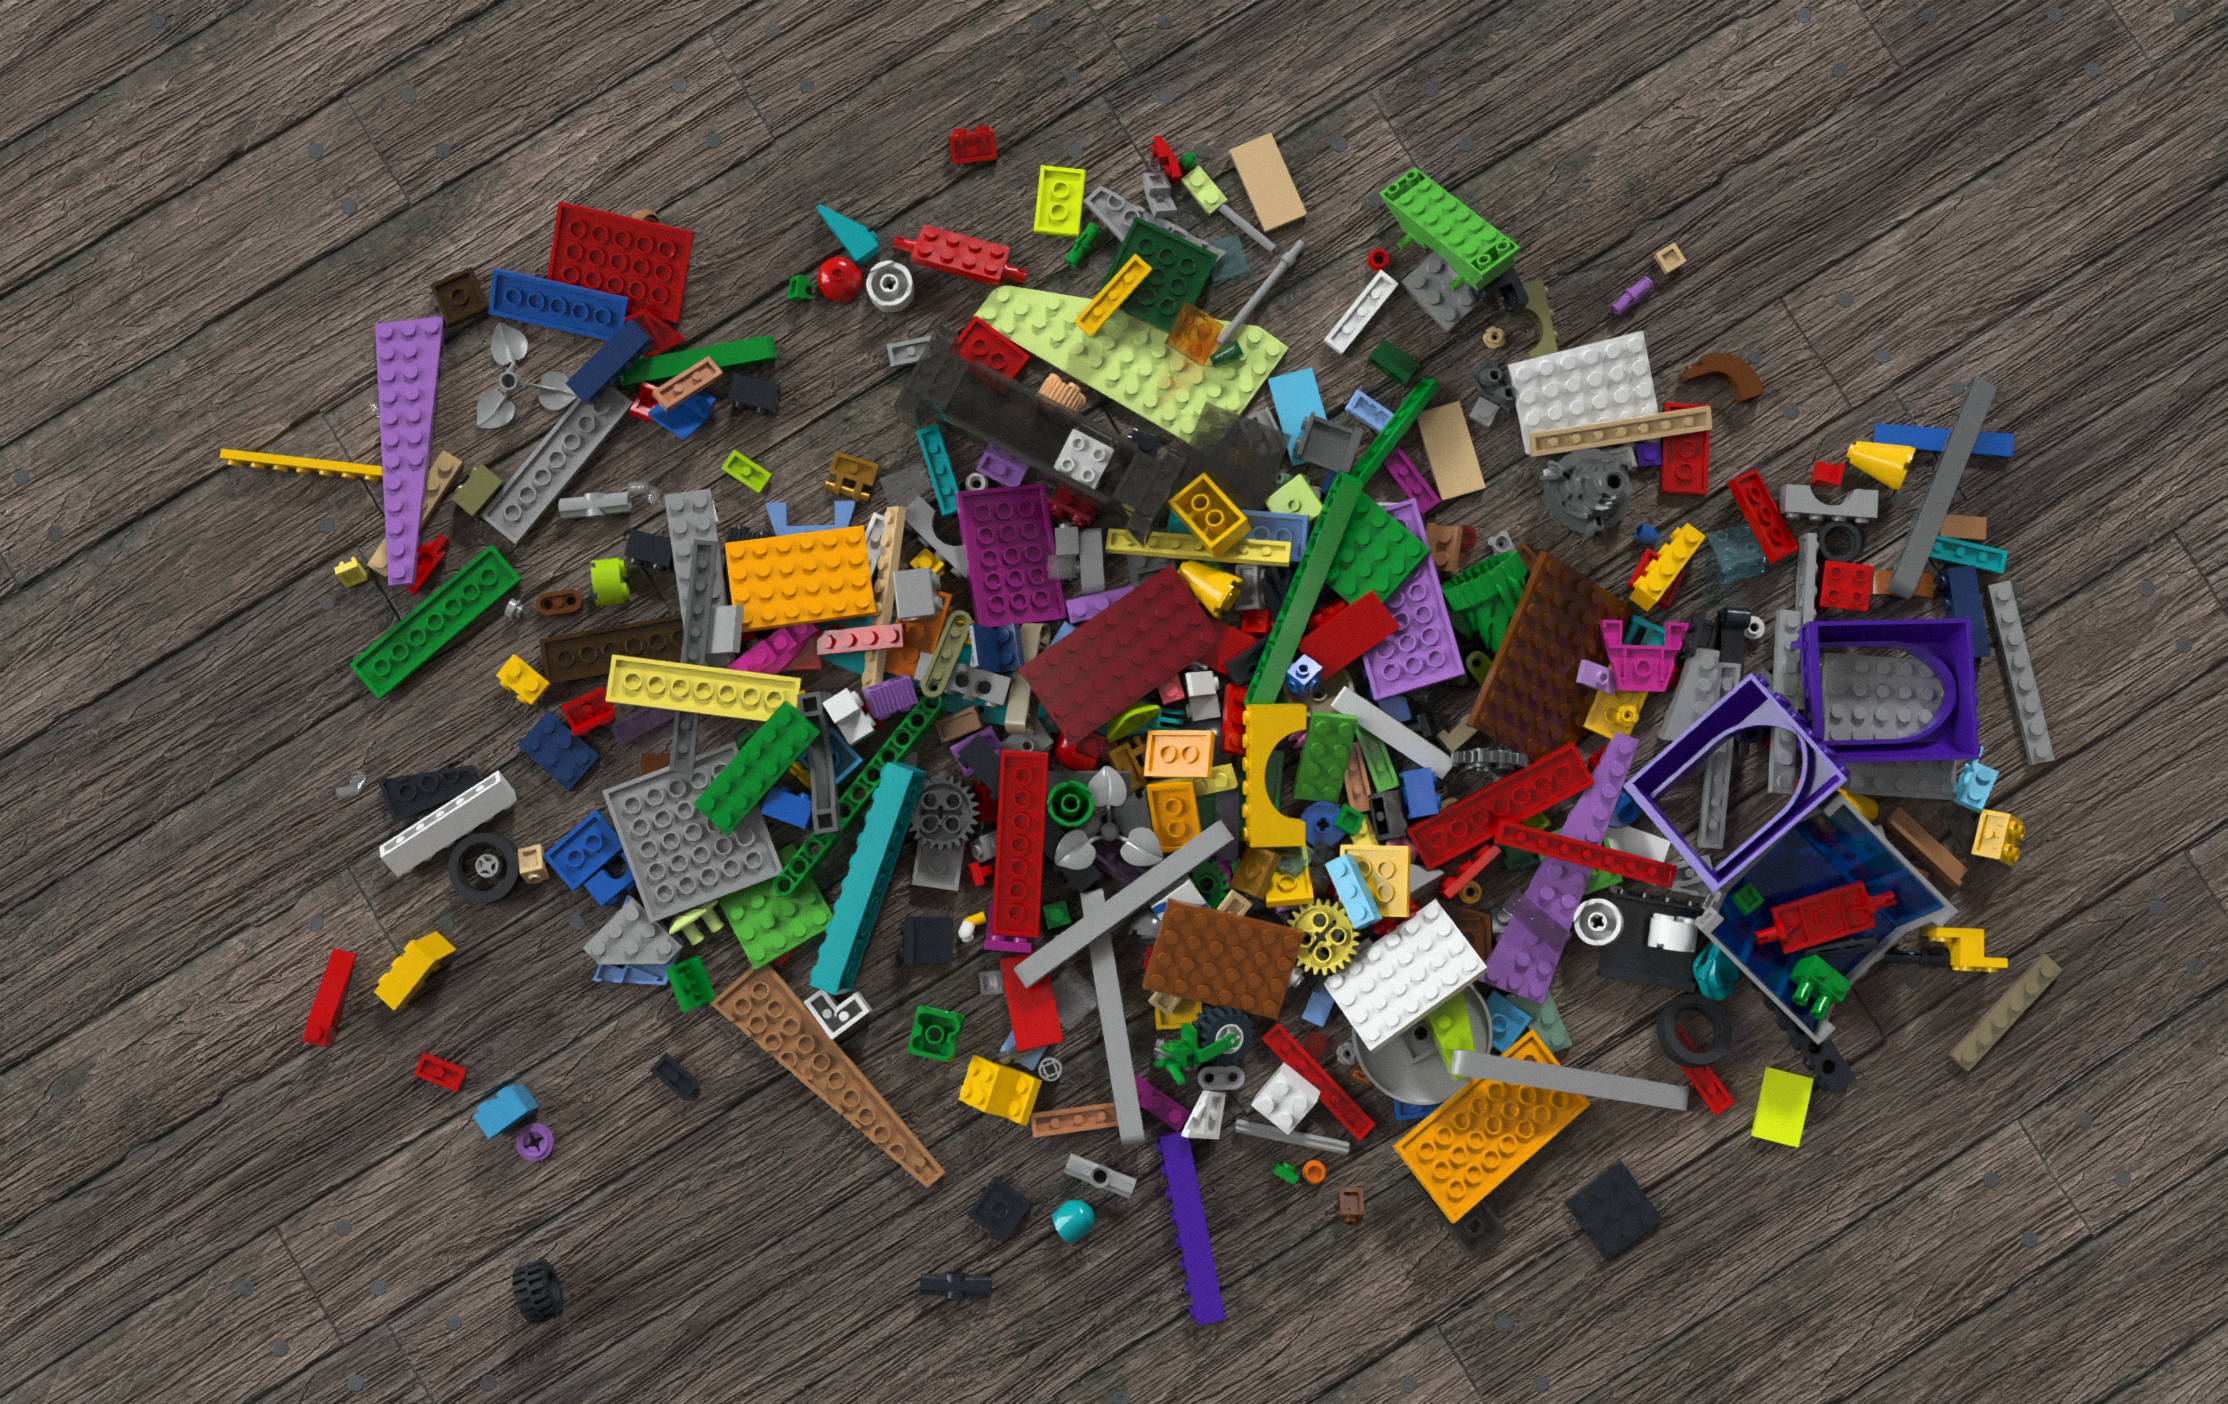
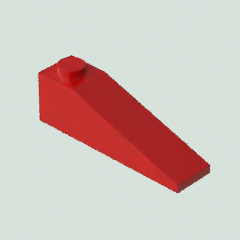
[302,949,357,1047]

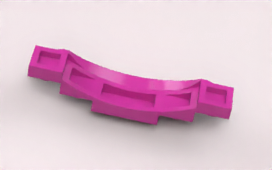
[726,623,819,675]

